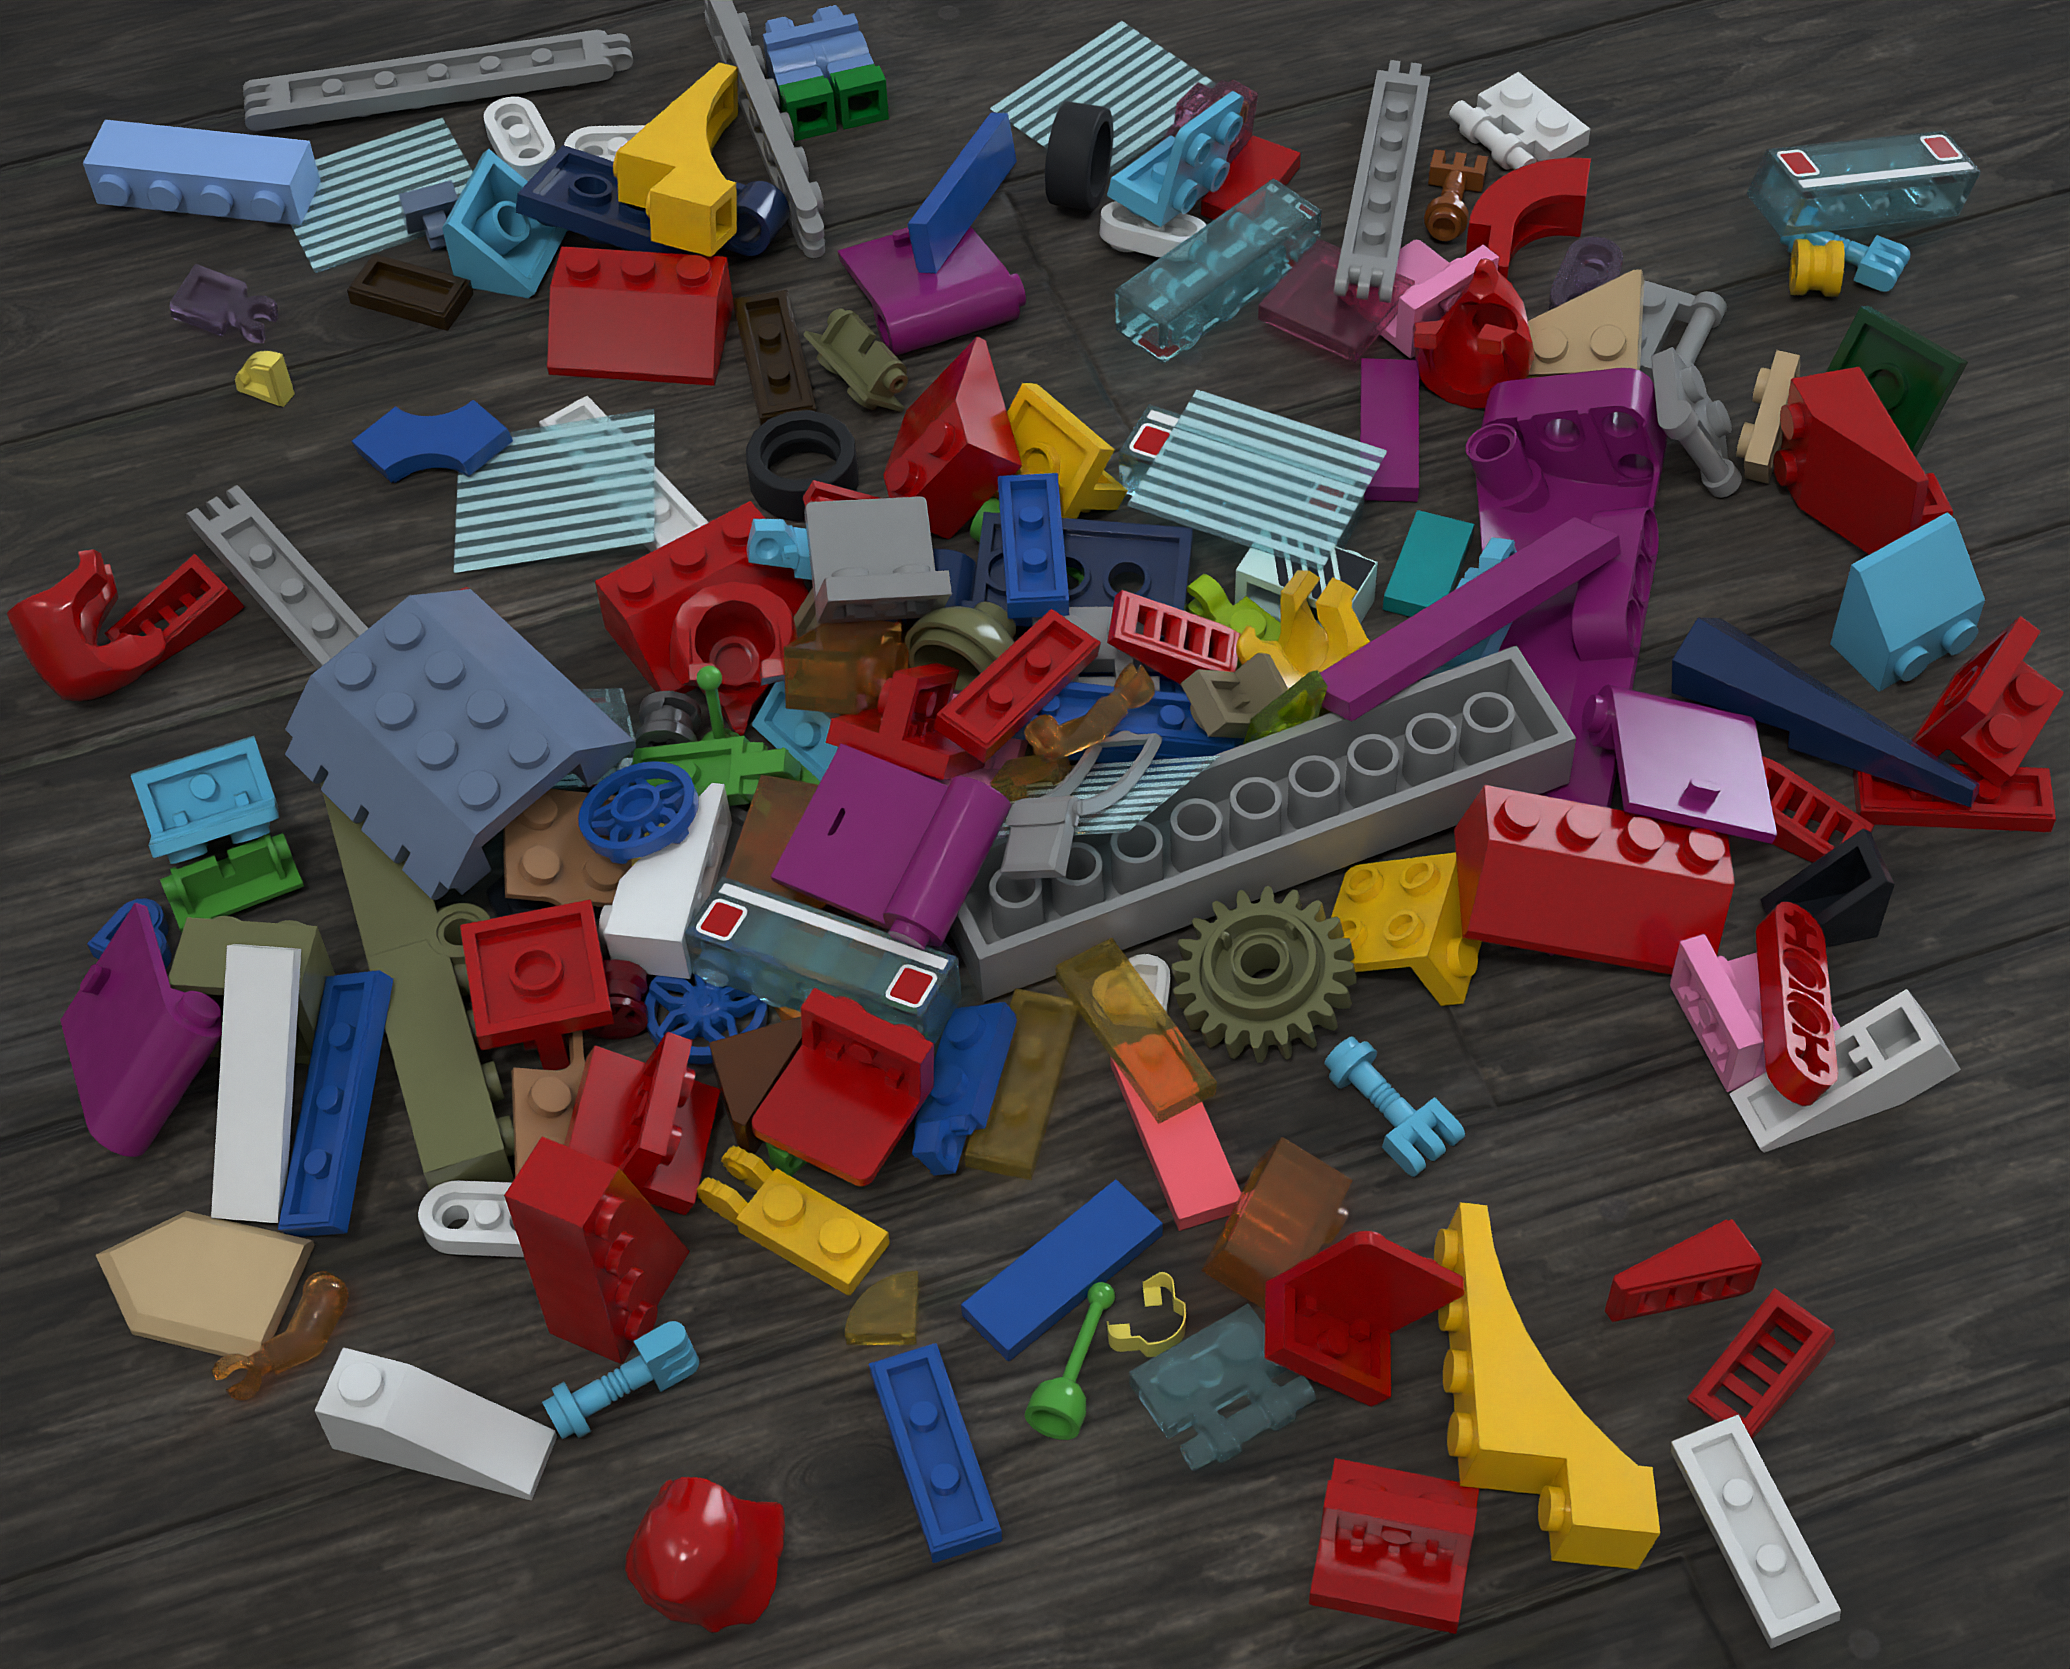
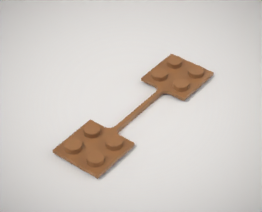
[503,789,632,1177]

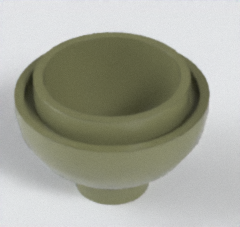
[904,602,1016,691]

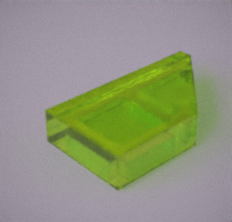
[1243,670,1328,745]

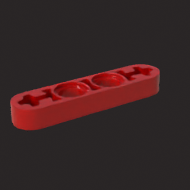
[1756,902,1838,1106]

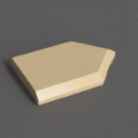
[96,1211,315,1365]

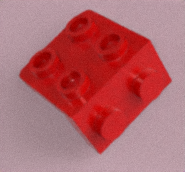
[752,987,934,1186]
[1264,1231,1465,1407]

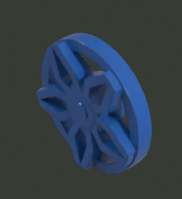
[578,761,699,864]
[645,952,769,1064]

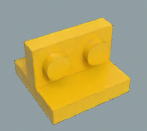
[992,383,1128,519]

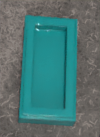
[1382,510,1475,617]

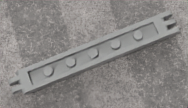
[703,0,825,258]
[243,30,633,131]
[1333,60,1430,303]
[186,485,368,669]

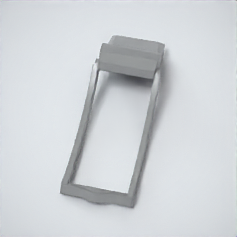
[1000,731,1162,879]

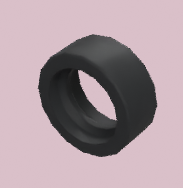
[1045,101,1114,211]
[746,410,859,521]

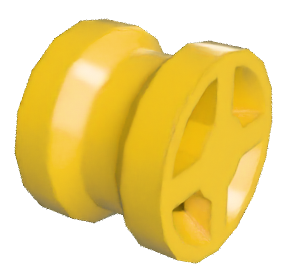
[1789,239,1845,297]

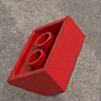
[547,247,734,386]
[595,501,809,694]

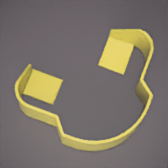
[1107,1272,1186,1357]

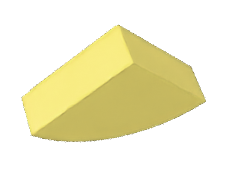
[235,351,295,407]

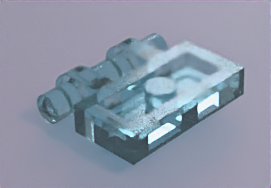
[1129,1303,1316,1471]

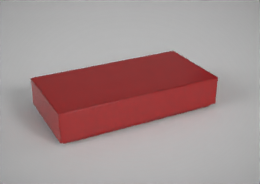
[1201,135,1301,233]

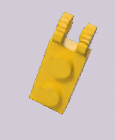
[696,1145,890,1296]

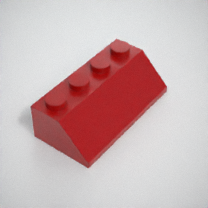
[1454,785,1735,975]

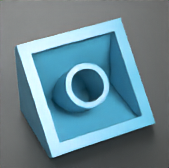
[442,149,567,298]

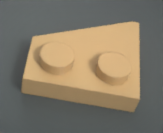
[1527,270,1644,379]
[1736,350,1800,484]

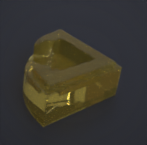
[990,749,1072,802]
[845,1271,919,1345]

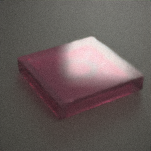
[1258,239,1415,363]

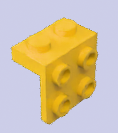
[1331,852,1482,1006]

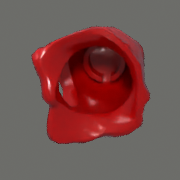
[625,1477,785,1632]

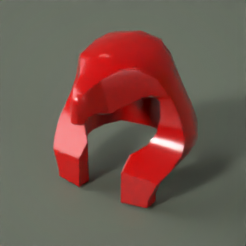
[1413,258,1535,409]
[7,549,166,701]
[669,582,802,736]

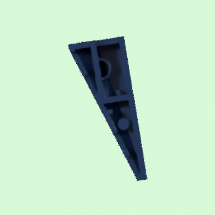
[1672,617,1980,807]

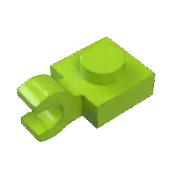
[1186,574,1281,670]

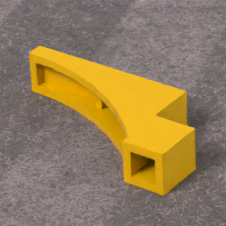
[613,63,738,257]
[1434,1202,1660,1569]

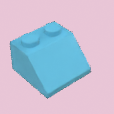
[1830,512,1985,692]

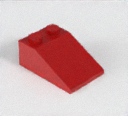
[883,337,1022,539]
[1773,366,1929,554]

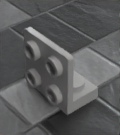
[804,497,952,624]

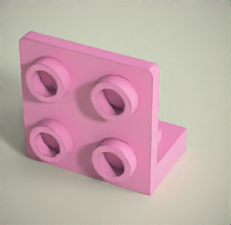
[1336,240,1499,359]
[1670,934,1841,1092]

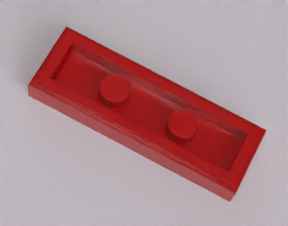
[934,609,1101,763]
[1853,764,2056,832]

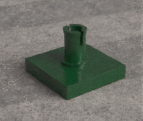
[1826,306,1968,458]

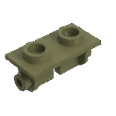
[803,308,908,412]

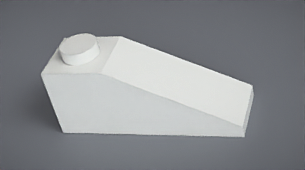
[598,783,732,979]
[1729,989,1961,1153]
[315,1347,557,1501]

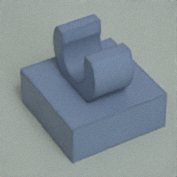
[398,180,458,251]

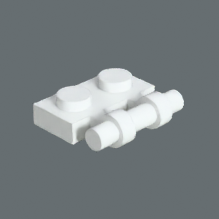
[1449,72,1590,170]

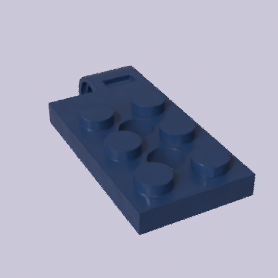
[516,145,790,256]
[911,512,1193,642]

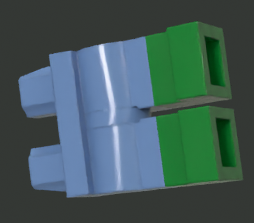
[763,5,889,141]

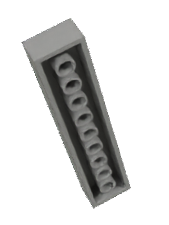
[949,645,1576,1002]

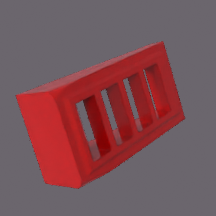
[104,554,244,674]
[1107,590,1241,685]
[1762,756,1874,863]
[1605,1219,1762,1322]
[1687,1288,1836,1439]

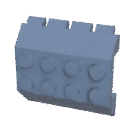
[285,589,636,900]

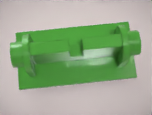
[160,833,304,933]

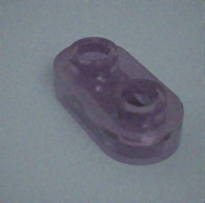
[1548,237,1623,311]

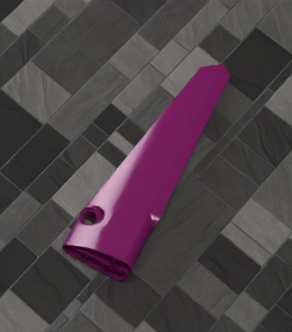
[1466,368,1668,956]

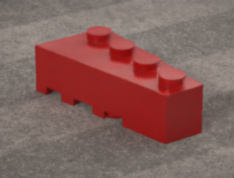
[504,1136,690,1365]

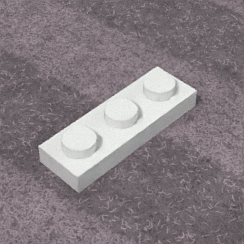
[1671,1415,1841,1649]

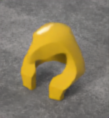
[1236,570,1370,724]

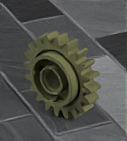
[1171,886,1357,1063]

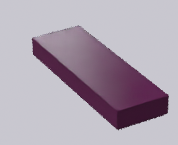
[1359,358,1419,502]

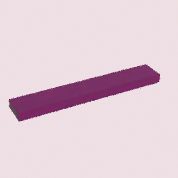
[1306,517,1621,722]

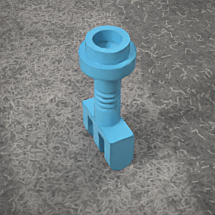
[1780,210,1911,292]
[1324,1036,1465,1177]
[542,1321,699,1440]

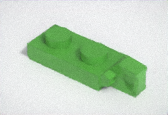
[631,736,801,812]

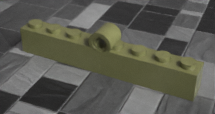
[320,781,515,1190]

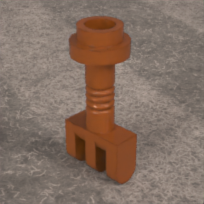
[1424,149,1489,241]

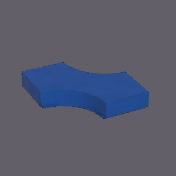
[352,400,513,483]

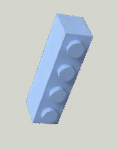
[83,120,321,226]

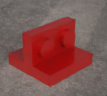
[1911,616,2064,788]
[825,663,985,780]
[460,899,614,1070]
[564,1032,721,1215]
[1309,1458,1479,1634]

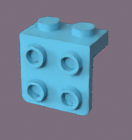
[1107,91,1244,227]
[131,736,279,864]

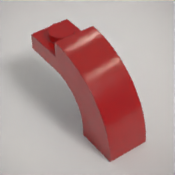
[1465,157,1591,279]

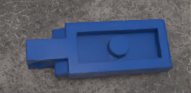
[912,1002,1017,1175]

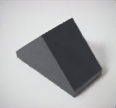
[1760,828,1895,948]

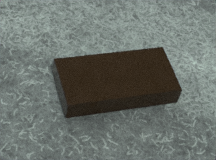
[347,253,474,331]

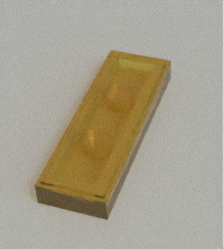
[1055,938,1217,1124]
[965,988,1079,1180]

